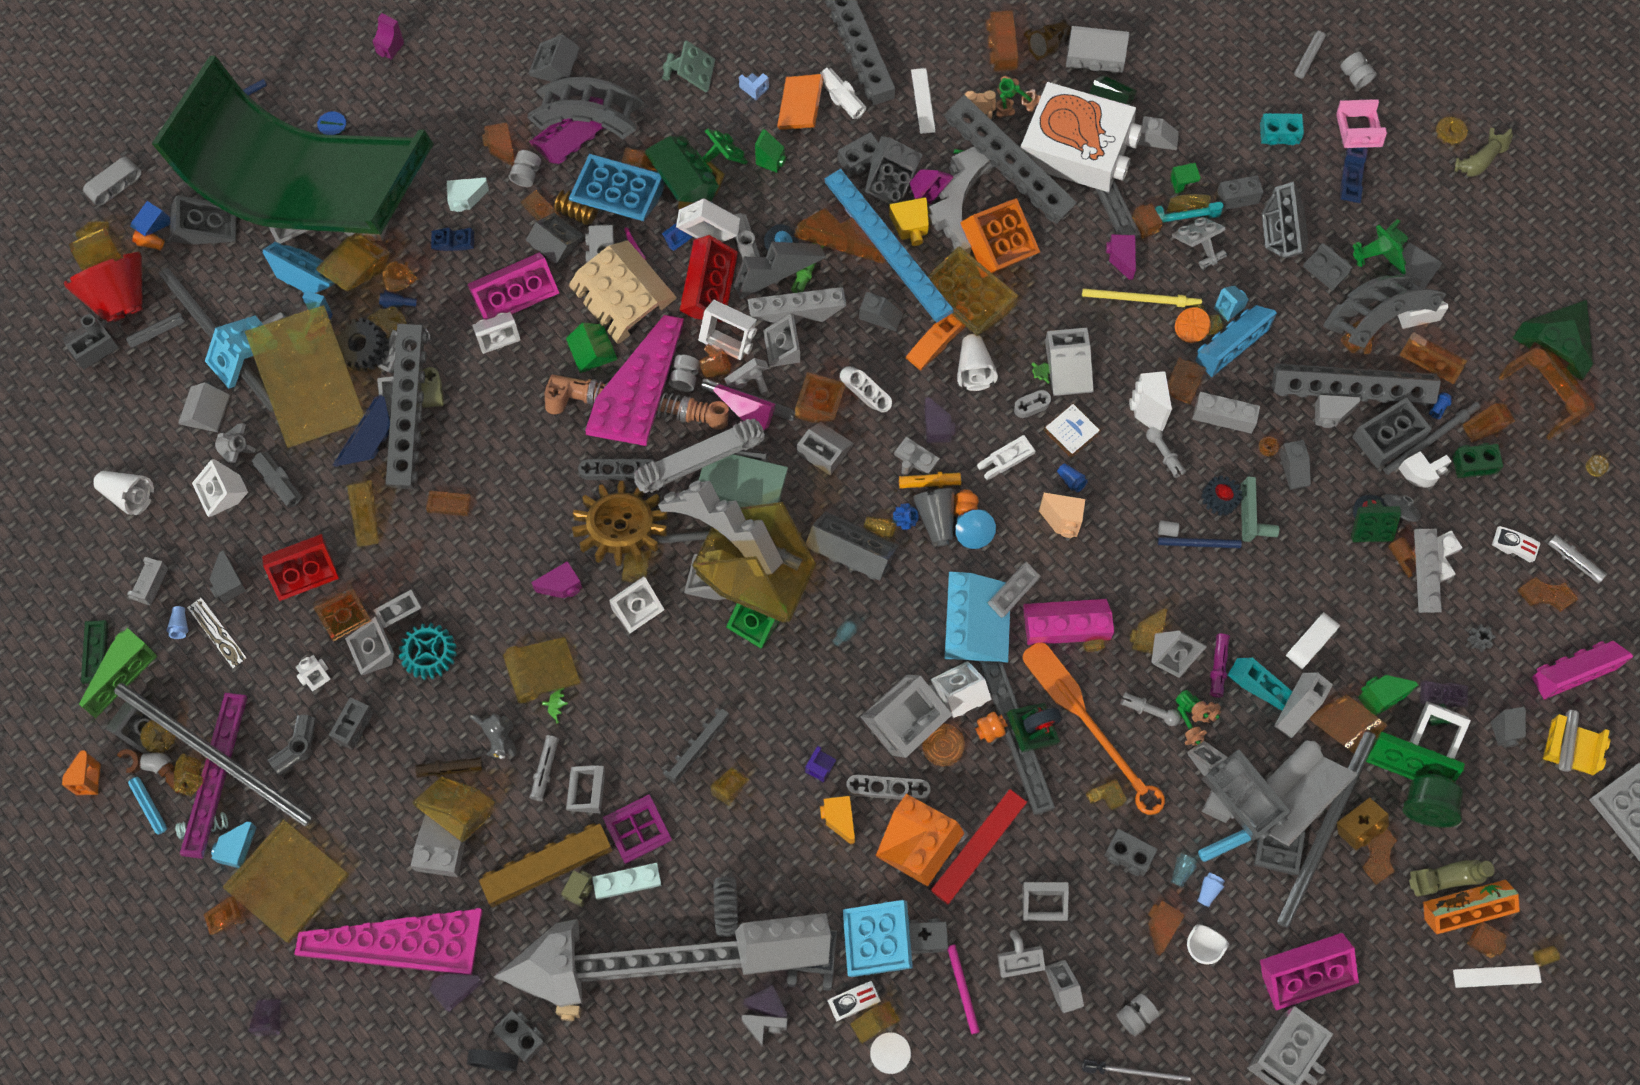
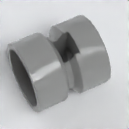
[1340,52,1377,89]
[509,150,541,187]
[668,355,700,392]
[1116,993,1159,1036]

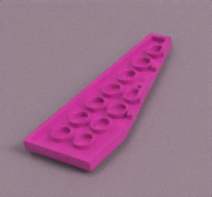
[586,315,683,446]

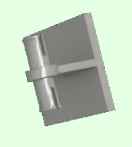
[1172,217,1227,269]

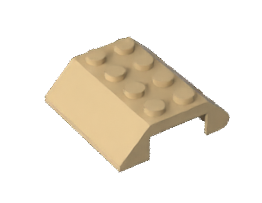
[569,241,677,344]

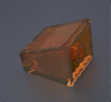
[313,583,371,642]

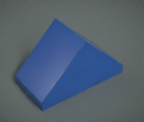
[130,201,170,237]

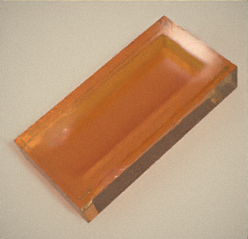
[426,491,471,516]

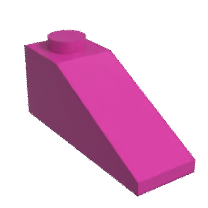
[713,384,776,430]

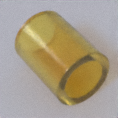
[1533,946,1560,967]

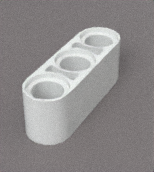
[840,366,892,412]
[1286,612,1341,669]

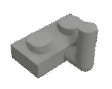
[724,358,769,396]
[894,437,940,476]
[997,929,1045,978]

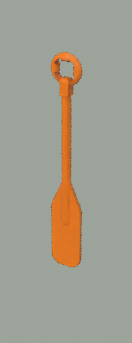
[1022,642,1165,815]

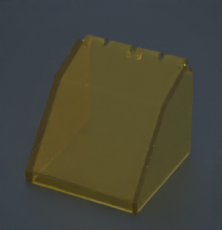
[692,502,816,622]

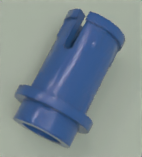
[1429,392,1452,419]

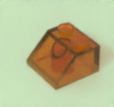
[795,372,846,423]

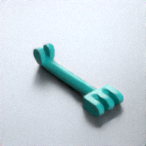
[1154,202,1223,223]

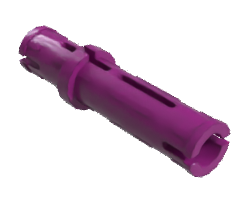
[1210,633,1230,698]

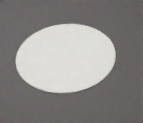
[870,1032,911,1074]

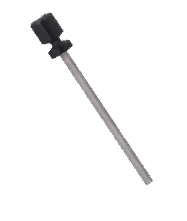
[1082,1058,1191,1081]

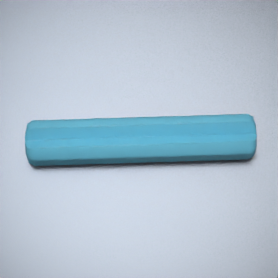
[128,777,167,835]
[1198,829,1251,862]

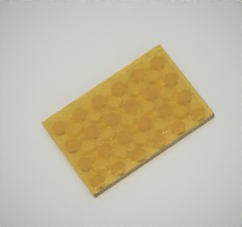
[245,305,364,448]

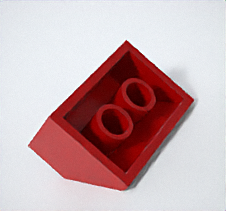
[262,534,339,601]

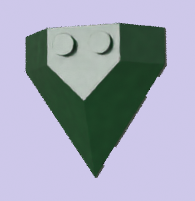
[1513,300,1593,380]

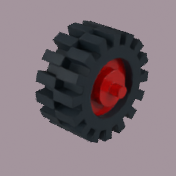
[1201,476,1242,516]

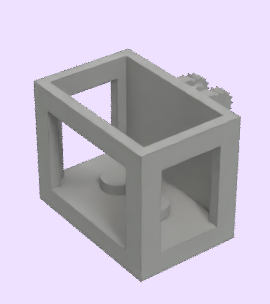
[861,675,952,758]
[1247,1006,1333,1085]

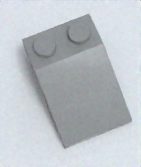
[411,807,471,877]

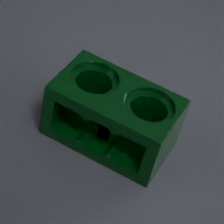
[1452,443,1503,478]

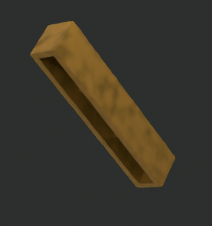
[479,823,612,908]

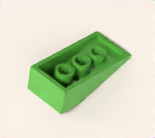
[79,628,157,718]

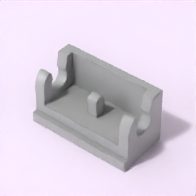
[127,557,168,606]

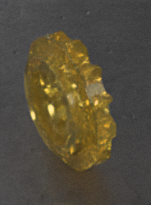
[1435,117,1467,146]
[140,720,175,753]

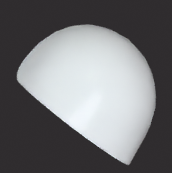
[1187,924,1229,964]

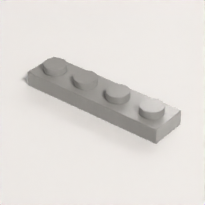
[1414,529,1442,613]

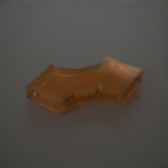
[1518,577,1578,612]
[1362,829,1397,885]

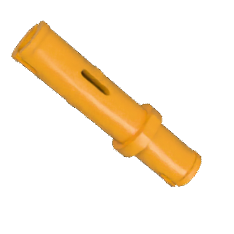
[899,472,961,489]

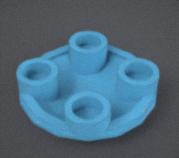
[955,510,996,549]

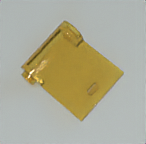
[503,637,580,703]

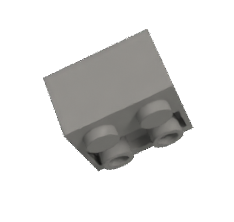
[797,422,854,476]

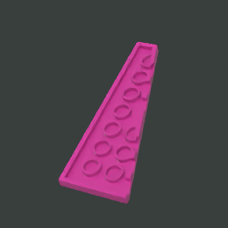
[294,908,483,976]

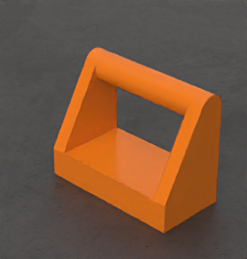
[62,750,101,795]

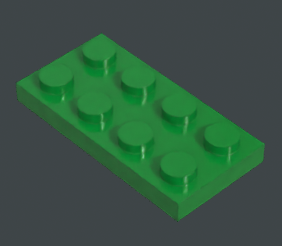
[1365,732,1465,782]

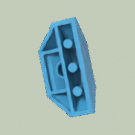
[263,242,341,293]

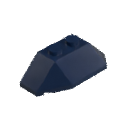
[332,395,390,467]

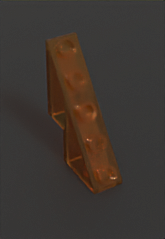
[794,208,886,264]

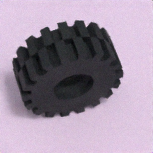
[334,318,389,372]

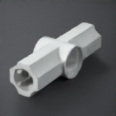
[821,68,866,119]

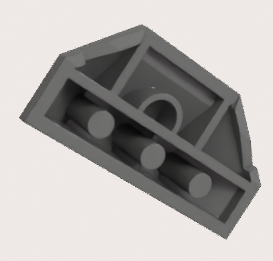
[1262,182,1309,258]

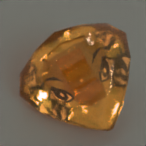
[382,261,417,292]

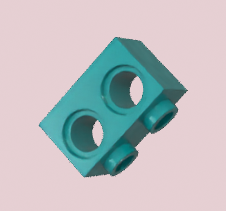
[1260,114,1304,145]

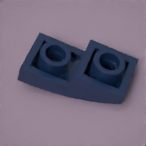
[431,228,474,251]

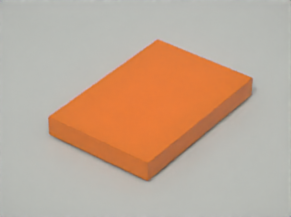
[777,74,823,130]

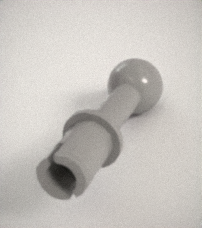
[1146,427,1186,478]
[1120,692,1181,726]

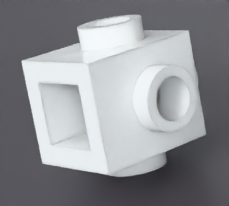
[296,655,330,692]

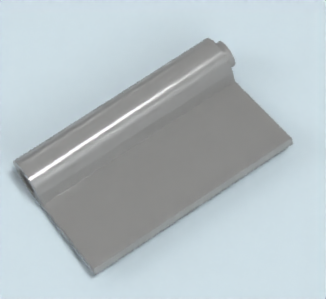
[1239,740,1357,846]

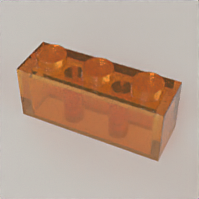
[986,11,1018,71]
[1400,332,1467,384]

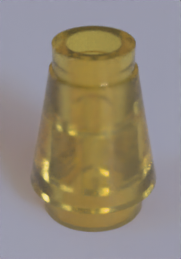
[864,516,896,539]

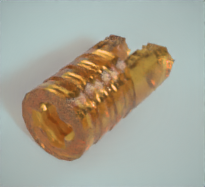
[1388,537,1416,578]

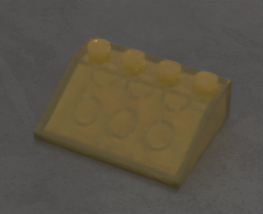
[927,246,1018,336]

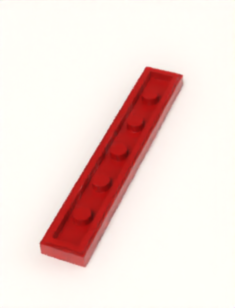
[931,789,1027,905]

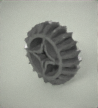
[714,876,738,937]

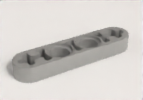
[846,775,931,801]

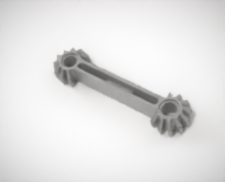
[634,419,765,493]

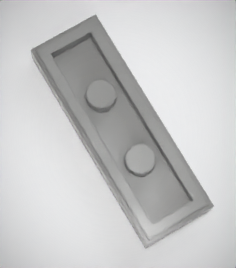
[987,561,1041,618]

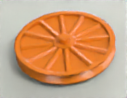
[1175,307,1211,343]

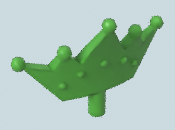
[1032,362,1050,383]
[542,687,568,724]

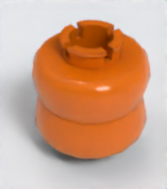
[954,490,979,517]
[975,712,1008,743]

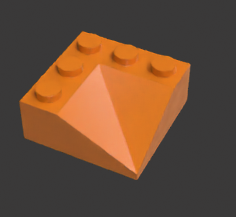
[960,198,1040,277]
[876,794,965,886]

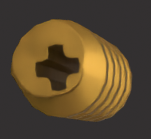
[554,190,598,225]

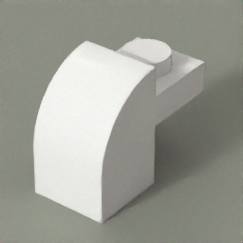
[1398,451,1451,488]

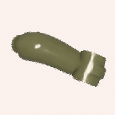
[1455,128,1513,177]
[1409,860,1494,897]

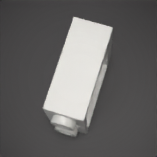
[676,199,740,242]
[698,300,757,360]
[1409,701,1471,758]

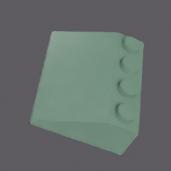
[698,454,788,530]

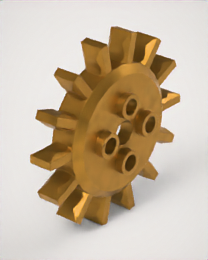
[572,481,668,566]

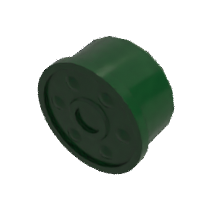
[1402,774,1463,828]

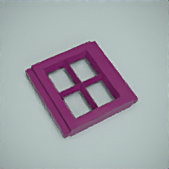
[602,794,672,864]

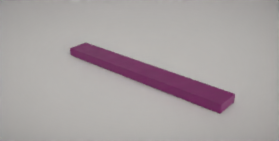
[180,693,247,859]

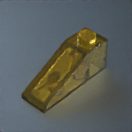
[347,480,379,547]

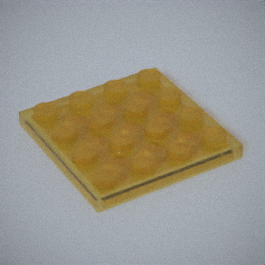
[223,819,349,944]

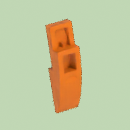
[906,305,974,370]

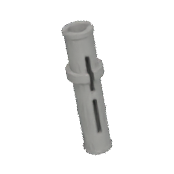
[1548,534,1607,584]
[529,735,559,801]

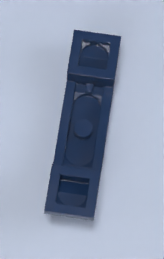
[1340,147,1368,203]

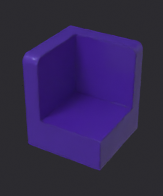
[805,746,836,782]

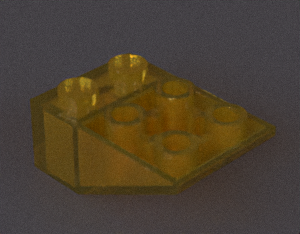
[316,233,390,291]

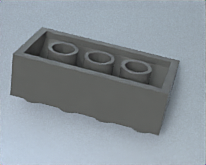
[805,511,899,581]

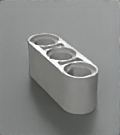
[83,157,141,206]

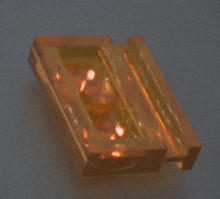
[1167,357,1206,404]

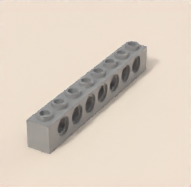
[575,941,742,982]

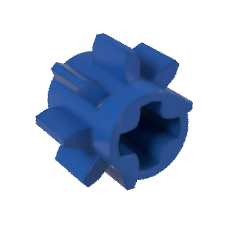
[893,503,919,530]

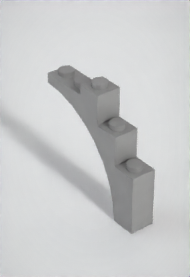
[928,145,999,259]
[658,481,783,575]

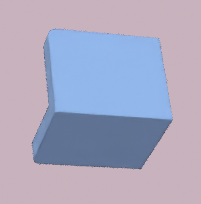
[739,73,769,100]

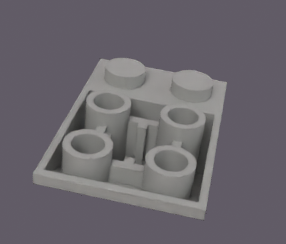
[1045,328,1093,396]

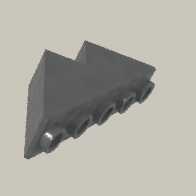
[734,242,826,299]

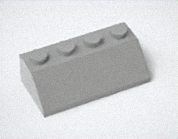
[735,913,831,975]

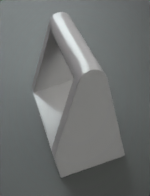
[566,765,606,813]
[1022,882,1069,921]

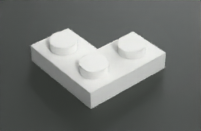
[1414,531,1462,583]

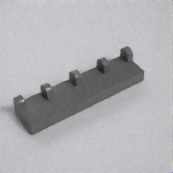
[662,708,730,784]

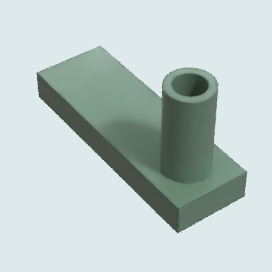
[1241,476,1279,542]

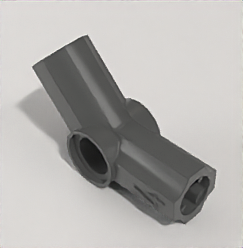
[268,715,317,776]

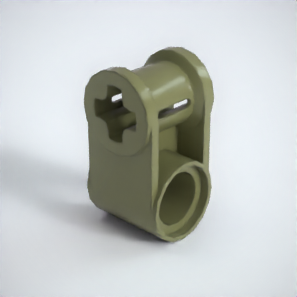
[421,367,444,408]

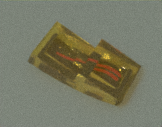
[1167,194,1211,213]

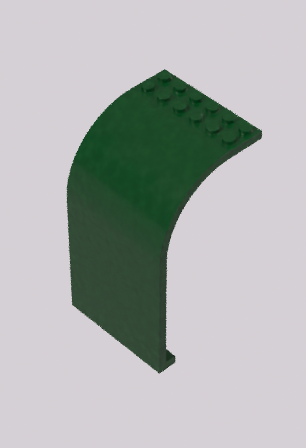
[152,56,434,234]

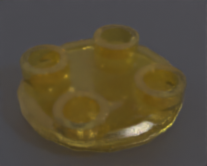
[367,306,406,345]

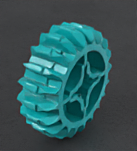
[399,623,457,680]

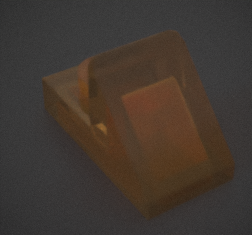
[204,896,244,935]

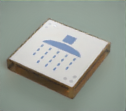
[1043,403,1101,458]

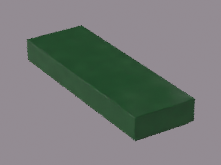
[81,620,108,684]

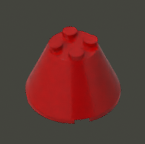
[63,252,143,323]

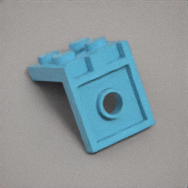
[205,315,279,389]

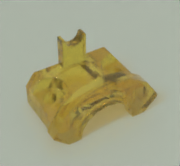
[622,550,652,583]

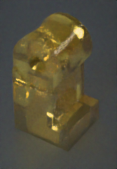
[174,754,203,797]

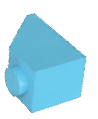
[1214,286,1249,322]
[211,822,257,869]

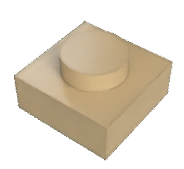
[556,1005,582,1021]

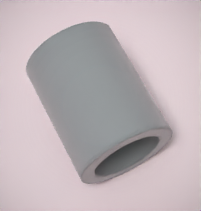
[1158,520,1179,537]

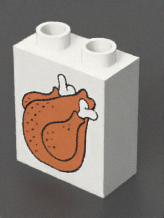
[1021,82,1143,192]

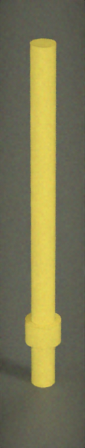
[1082,289,1202,307]

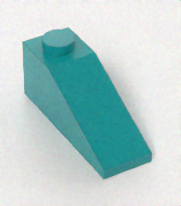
[1228,658,1293,711]

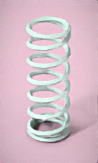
[176,812,228,840]

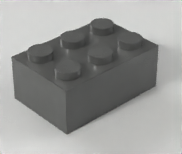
[1353,397,1432,469]

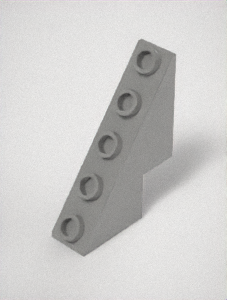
[748,287,847,324]

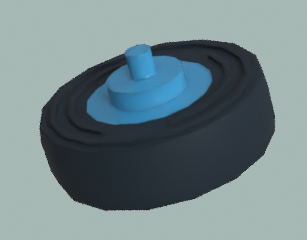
[764,224,799,251]

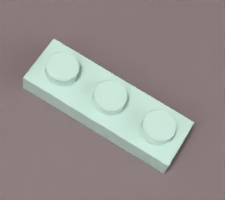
[592,863,661,900]

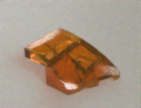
[1309,695,1387,754]

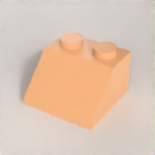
[1039,493,1085,538]

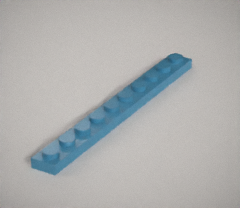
[825,169,953,323]

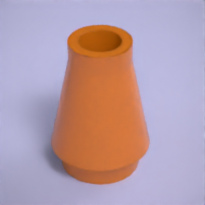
[132,230,165,250]

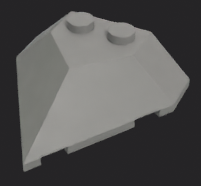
[494,919,582,1007]

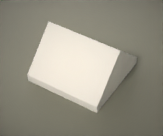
[1398,301,1448,329]
[609,577,664,633]

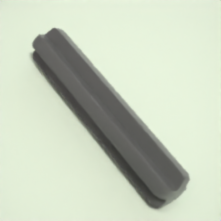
[126,312,184,347]

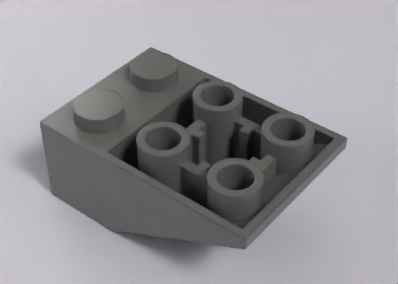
[865,136,923,204]

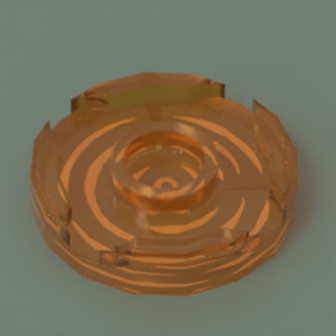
[922,723,965,767]

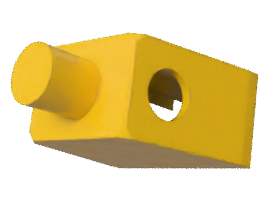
[889,197,928,246]

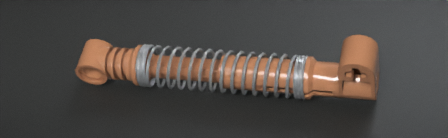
[545,374,729,430]

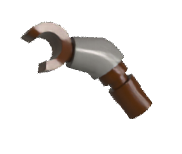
[117,749,186,795]

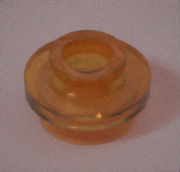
[1258,437,1279,457]

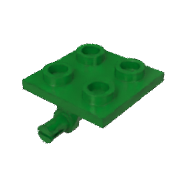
[695,129,748,173]
[1353,225,1406,274]

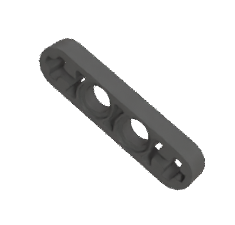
[578,459,655,480]

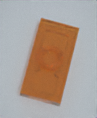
[521,190,561,221]

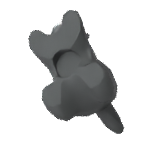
[470,713,516,759]

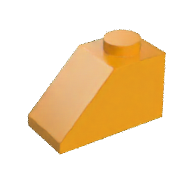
[820,796,855,844]

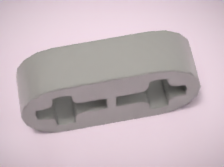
[1014,390,1051,418]

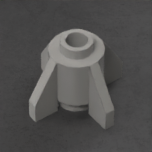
[215,423,256,463]

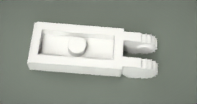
[977,435,1035,480]

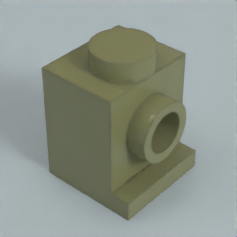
[561,870,592,908]

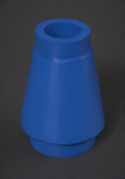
[1057,463,1087,493]

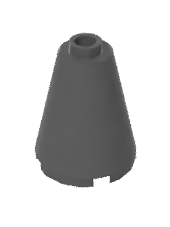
[914,488,955,547]

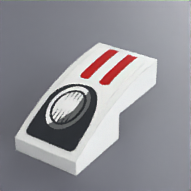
[1492,526,1540,562]
[828,981,881,1021]

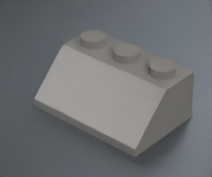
[1066,26,1129,73]

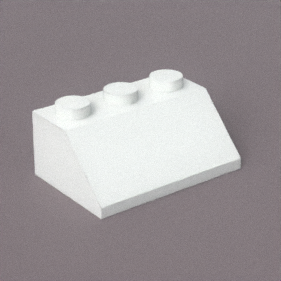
[1129,371,1172,432]

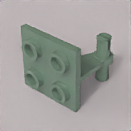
[662,40,715,92]

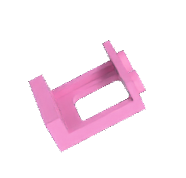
[1336,100,1387,148]

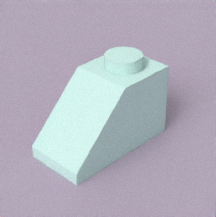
[447,178,489,212]

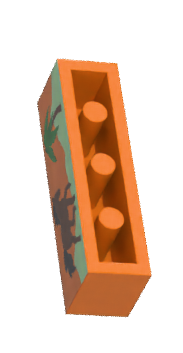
[1423,880,1519,935]

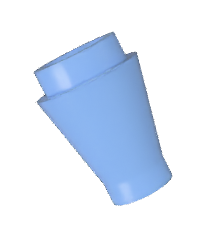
[167,606,188,639]
[1197,873,1225,907]

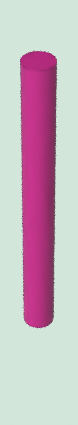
[948,945,980,1035]

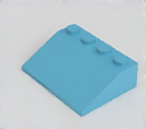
[945,572,1010,662]

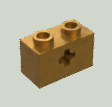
[1337,798,1389,850]

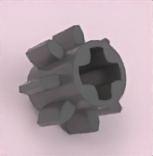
[1467,624,1496,652]

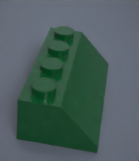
[645,136,720,203]

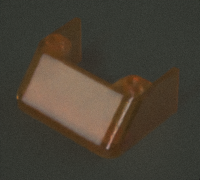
[1498,348,1595,440]

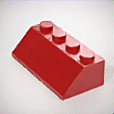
[680,235,738,323]

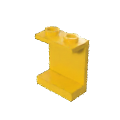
[1543,714,1610,775]

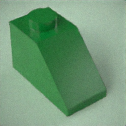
[755,129,787,173]

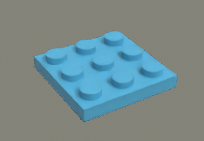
[843,900,913,977]

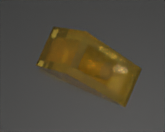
[1130,609,1167,654]

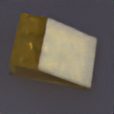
[412,777,495,842]

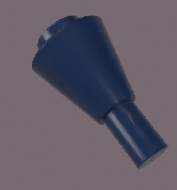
[379,289,417,309]

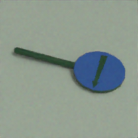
[317,112,346,135]

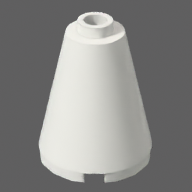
[957,334,998,391]
[94,471,154,515]

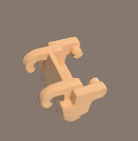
[964,90,996,119]

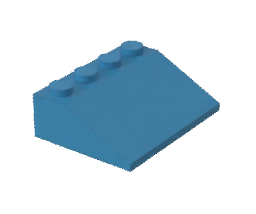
[569,154,664,221]

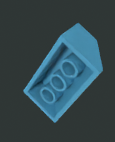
[1195,305,1277,377]

